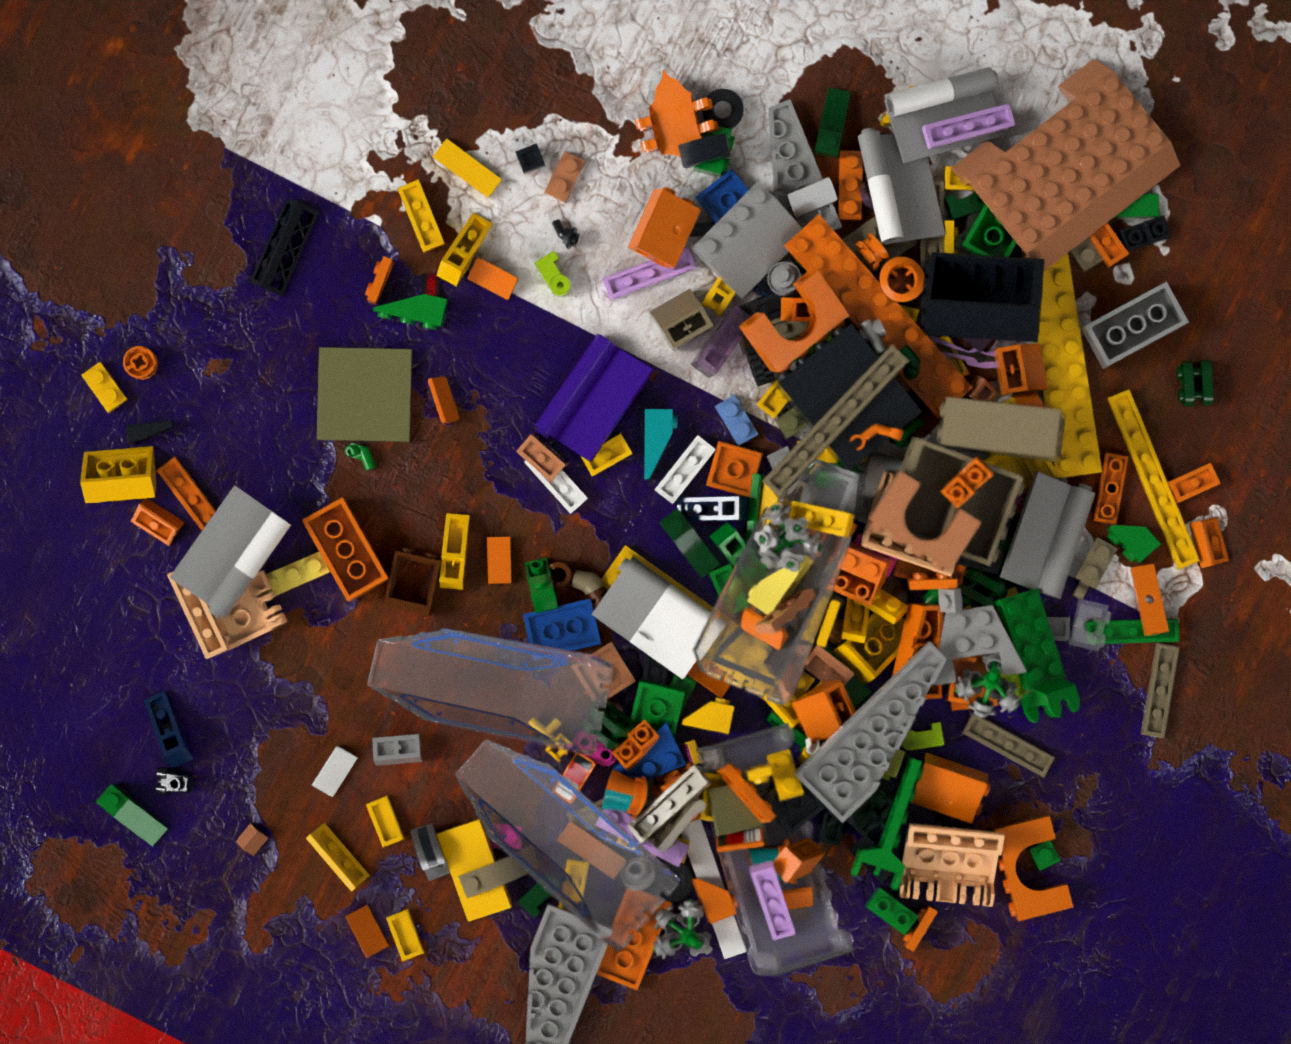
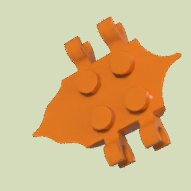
[635,70,719,158]

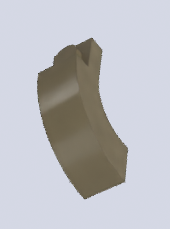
[459,846,540,898]

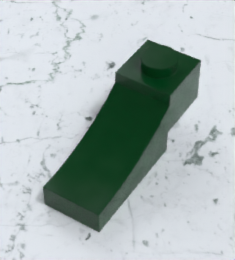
[814,87,851,159]
[659,508,720,578]

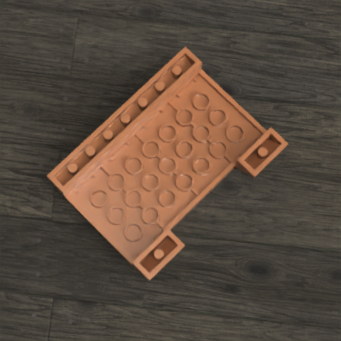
[951,59,1180,271]

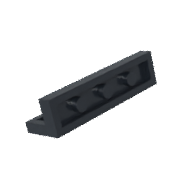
[250,198,319,297]

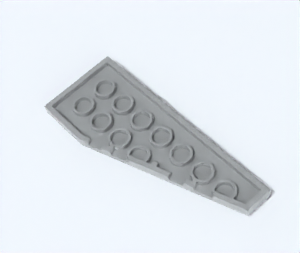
[794,641,947,823]
[526,903,614,1044]

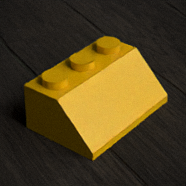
[80,446,156,503]

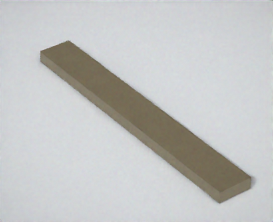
[762,344,909,497]

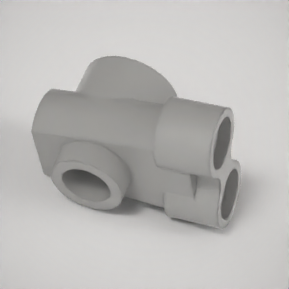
[858,319,887,357]

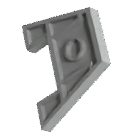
[933,606,1026,686]

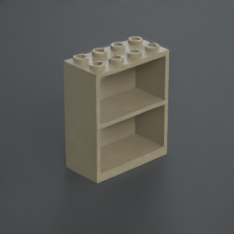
[937,397,1066,463]
[900,436,1025,566]

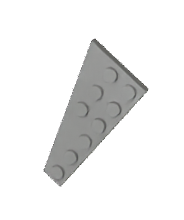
[769,99,842,231]

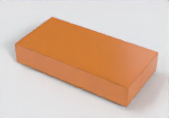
[487,537,512,584]

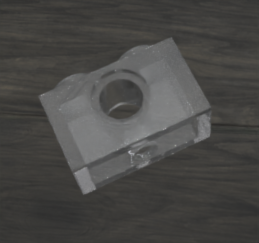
[1068,599,1111,652]

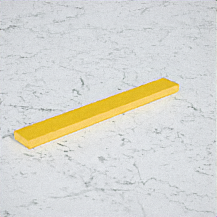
[1107,389,1200,570]

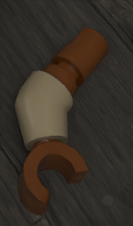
[549,561,606,607]

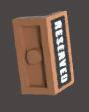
[516,432,570,482]

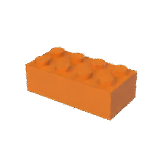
[302,497,389,602]

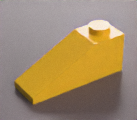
[436,213,493,287]

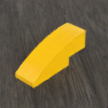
[439,513,470,590]

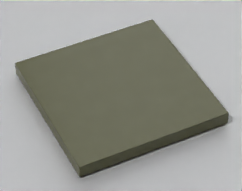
[317,347,412,442]

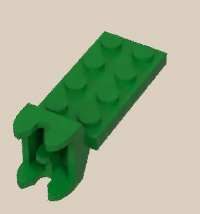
[995,588,1080,723]
[850,757,924,890]

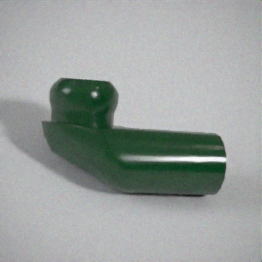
[900,344,921,380]

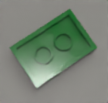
[626,679,685,740]

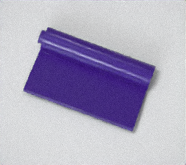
[535,333,654,462]

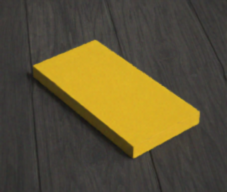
[437,818,513,922]

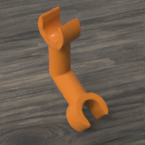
[850,424,903,450]

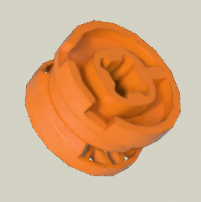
[855,233,890,270]
[123,346,158,380]

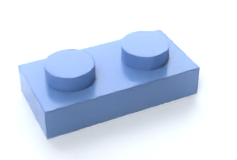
[715,395,758,446]

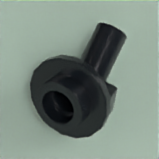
[552,219,580,249]

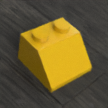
[682,698,734,734]

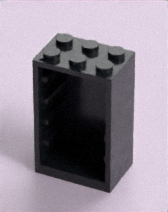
[921,252,1044,342]

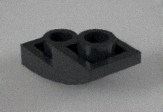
[678,133,732,169]
[1117,215,1172,252]

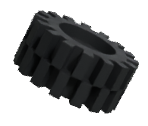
[745,345,775,387]

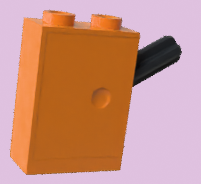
[628,187,716,268]
[912,753,991,829]

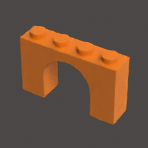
[739,270,849,373]
[993,815,1073,921]

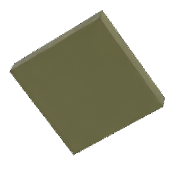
[707,780,763,836]

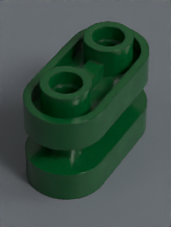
[1176,360,1213,407]
[957,569,1008,612]
[583,699,634,750]

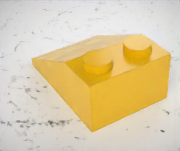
[833,612,905,685]

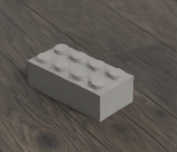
[1081,282,1189,369]

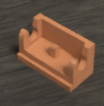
[801,645,855,686]

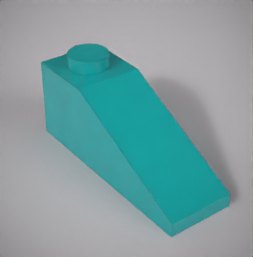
[645,409,677,480]

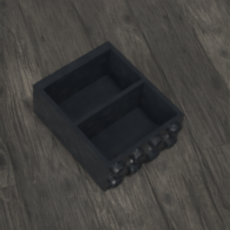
[776,324,922,472]

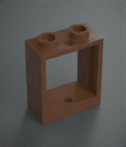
[383,548,442,616]

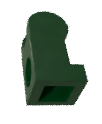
[944,191,985,221]
[518,875,560,918]

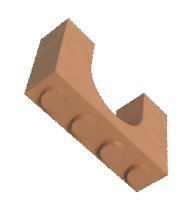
[868,471,981,571]

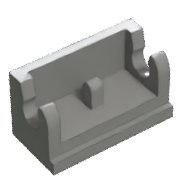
[372,734,423,766]

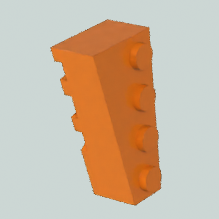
[892,603,943,699]

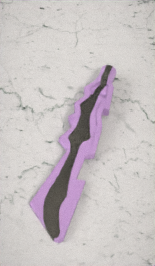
[929,336,997,369]

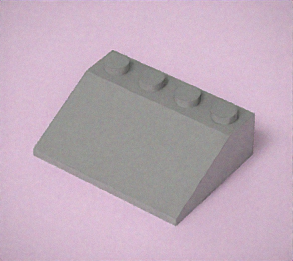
[692,181,803,299]

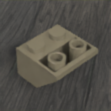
[650,289,714,352]

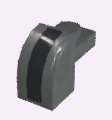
[410,823,450,881]

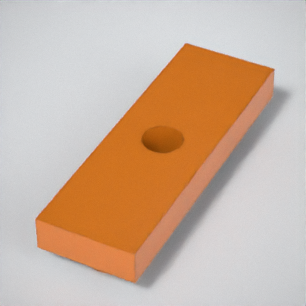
[1093,452,1129,525]
[1130,564,1169,636]

